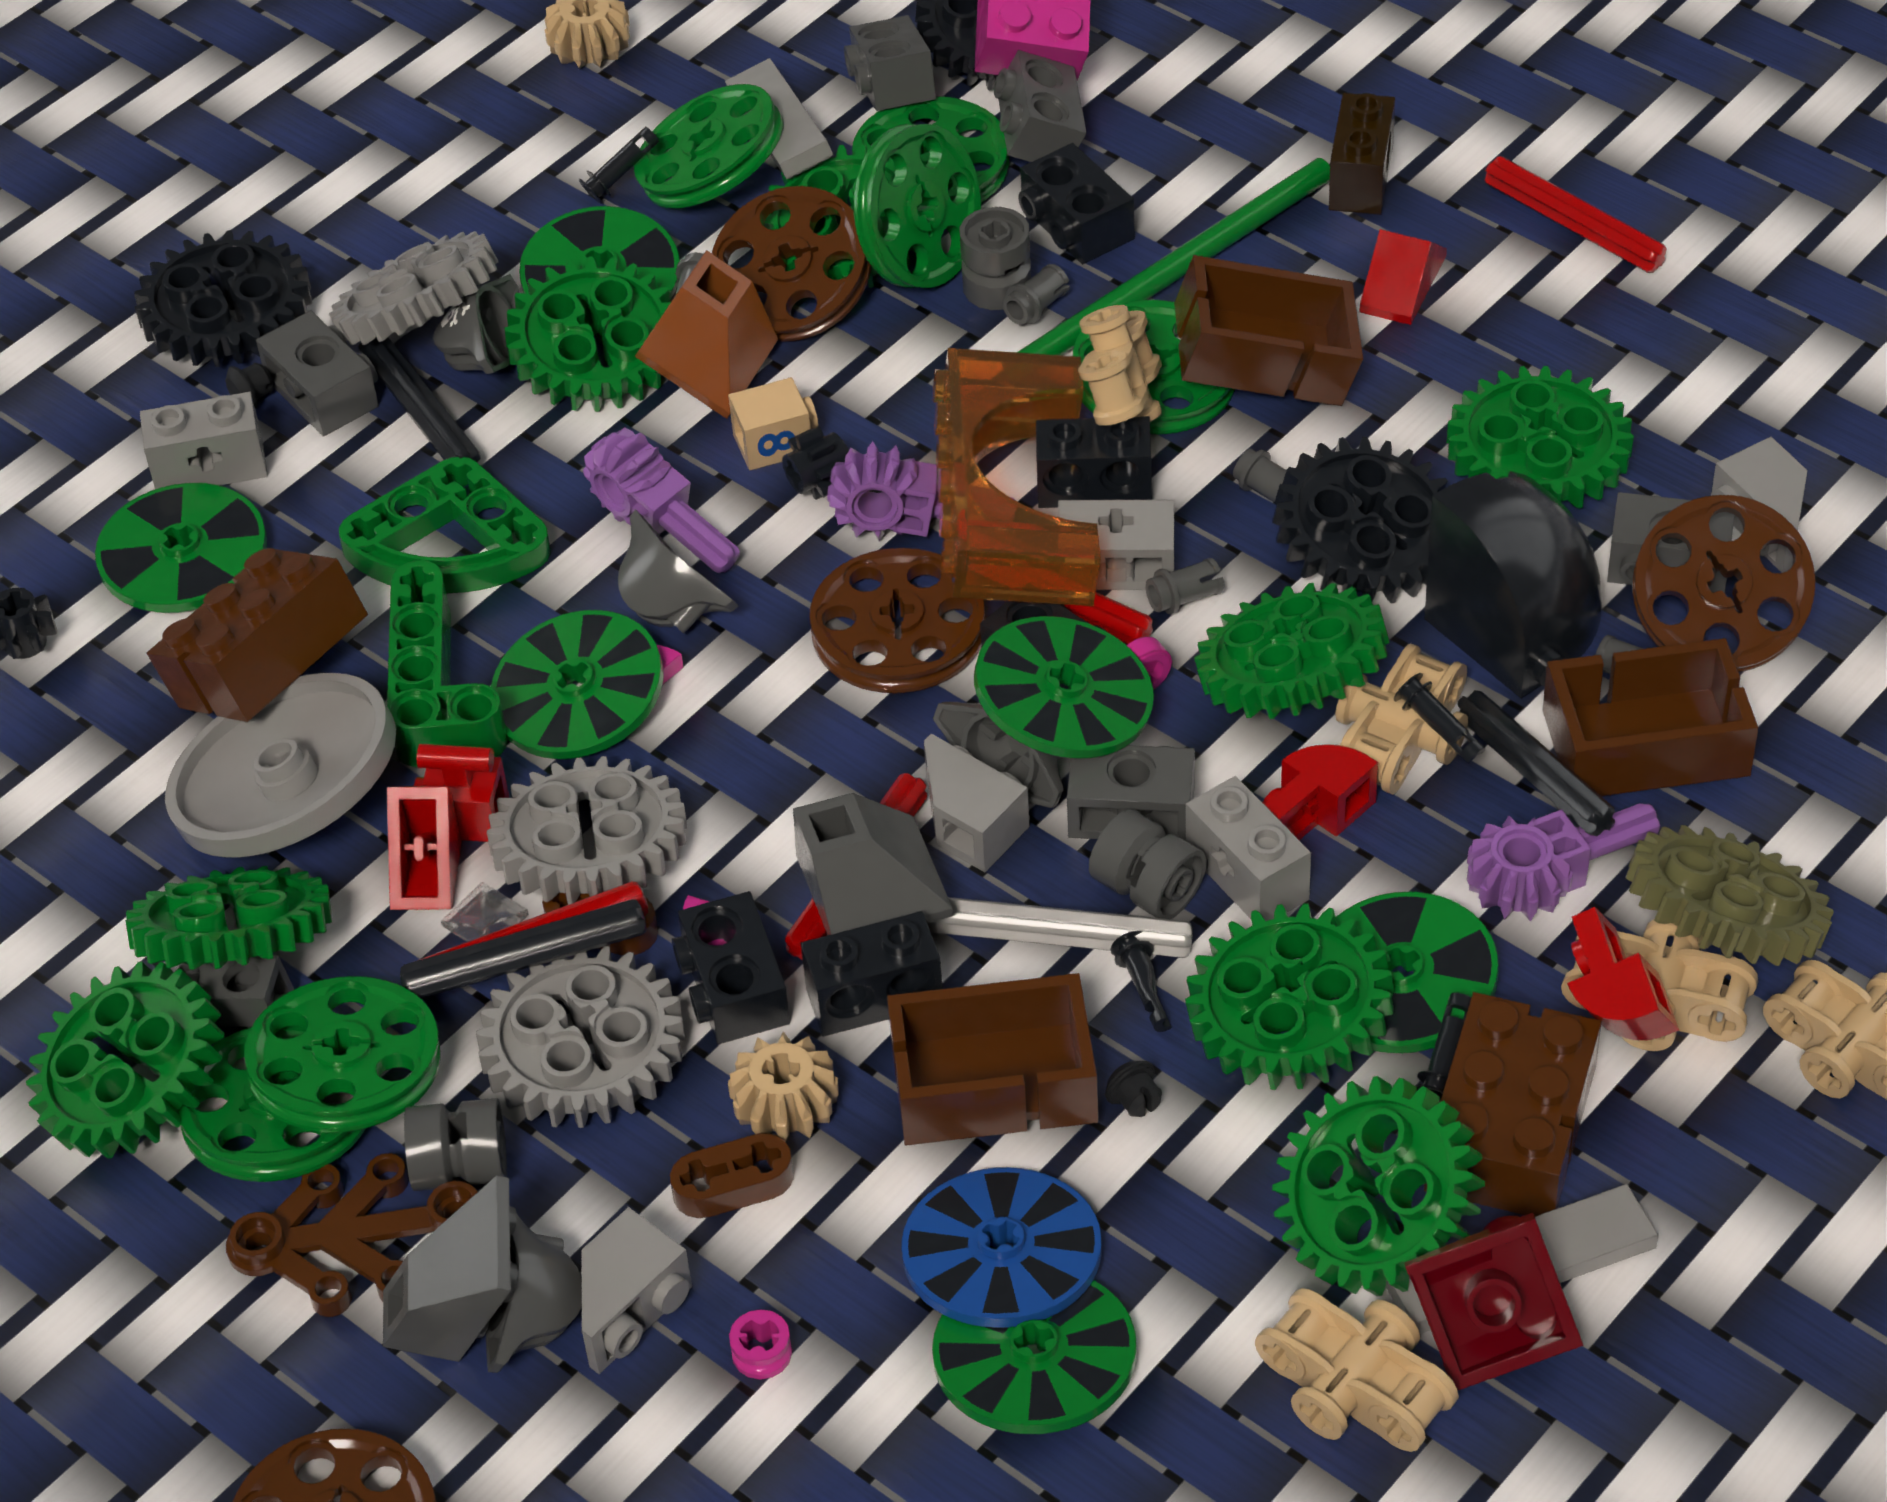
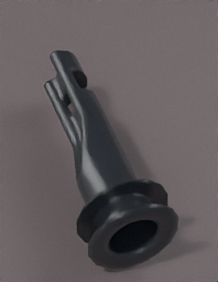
[579,126,660,204]
[1394,673,1486,764]
[1110,931,1172,1032]
[1415,993,1472,1102]

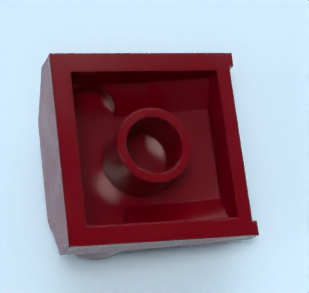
[1404,1213,1584,1390]

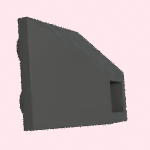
[793,793,953,935]
[383,1175,518,1362]

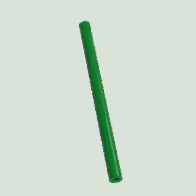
[1001,158,1330,385]

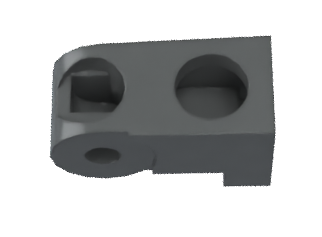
[175,954,294,1027]

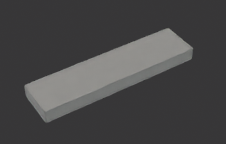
[725,58,833,179]
[1385,1184,1658,1334]

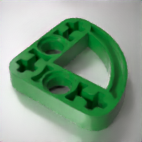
[339,457,551,594]

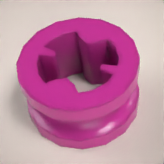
[729,1309,792,1380]

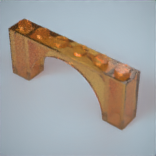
[933,348,1101,606]

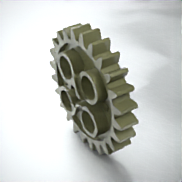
[1626,825,1834,966]

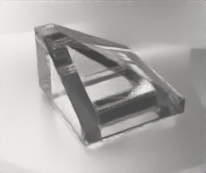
[441,882,529,942]

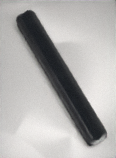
[358,337,481,462]
[1457,690,1615,836]
[400,899,646,999]

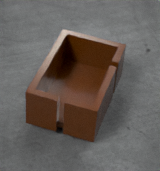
[1174,255,1363,406]
[146,548,368,722]
[1542,638,1758,796]
[887,973,1098,1146]
[1424,992,1602,1217]

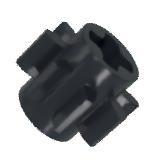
[782,426,849,500]
[0,588,58,659]

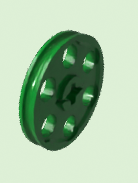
[634,84,783,208]
[852,96,1009,203]
[854,124,981,288]
[1072,300,1235,434]
[244,976,441,1132]
[177,1026,366,1182]

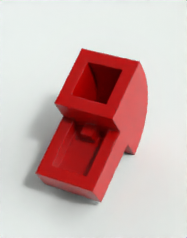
[1262,745,1378,841]
[1567,907,1679,1040]

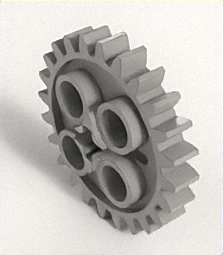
[329,231,499,345]
[487,756,687,905]
[476,946,685,1128]

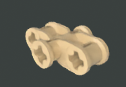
[1078,305,1162,425]
[1335,643,1468,795]
[1561,919,1758,1051]
[1763,960,1887,1100]
[1255,1288,1459,1452]

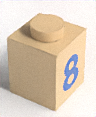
[728,377,818,471]

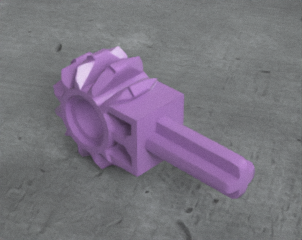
[583,427,740,573]
[827,441,1017,542]
[1467,803,1660,921]

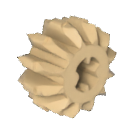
[545,0,630,69]
[728,1031,839,1142]

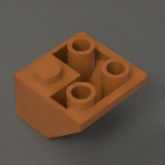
[635,250,778,419]

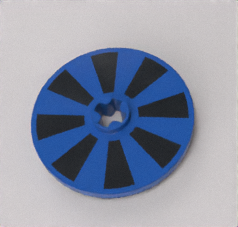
[902,1167,1102,1328]

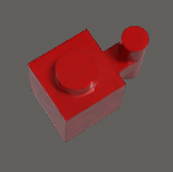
[413,744,509,842]

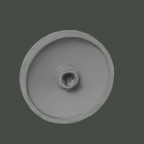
[165,673,396,857]

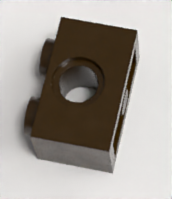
[1329,93,1395,215]

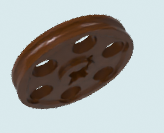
[712,186,871,342]
[1632,495,1815,672]
[810,548,985,693]
[233,1429,437,1502]

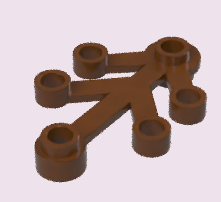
[226,1153,477,1317]

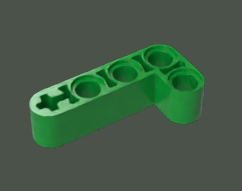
[387,560,508,767]

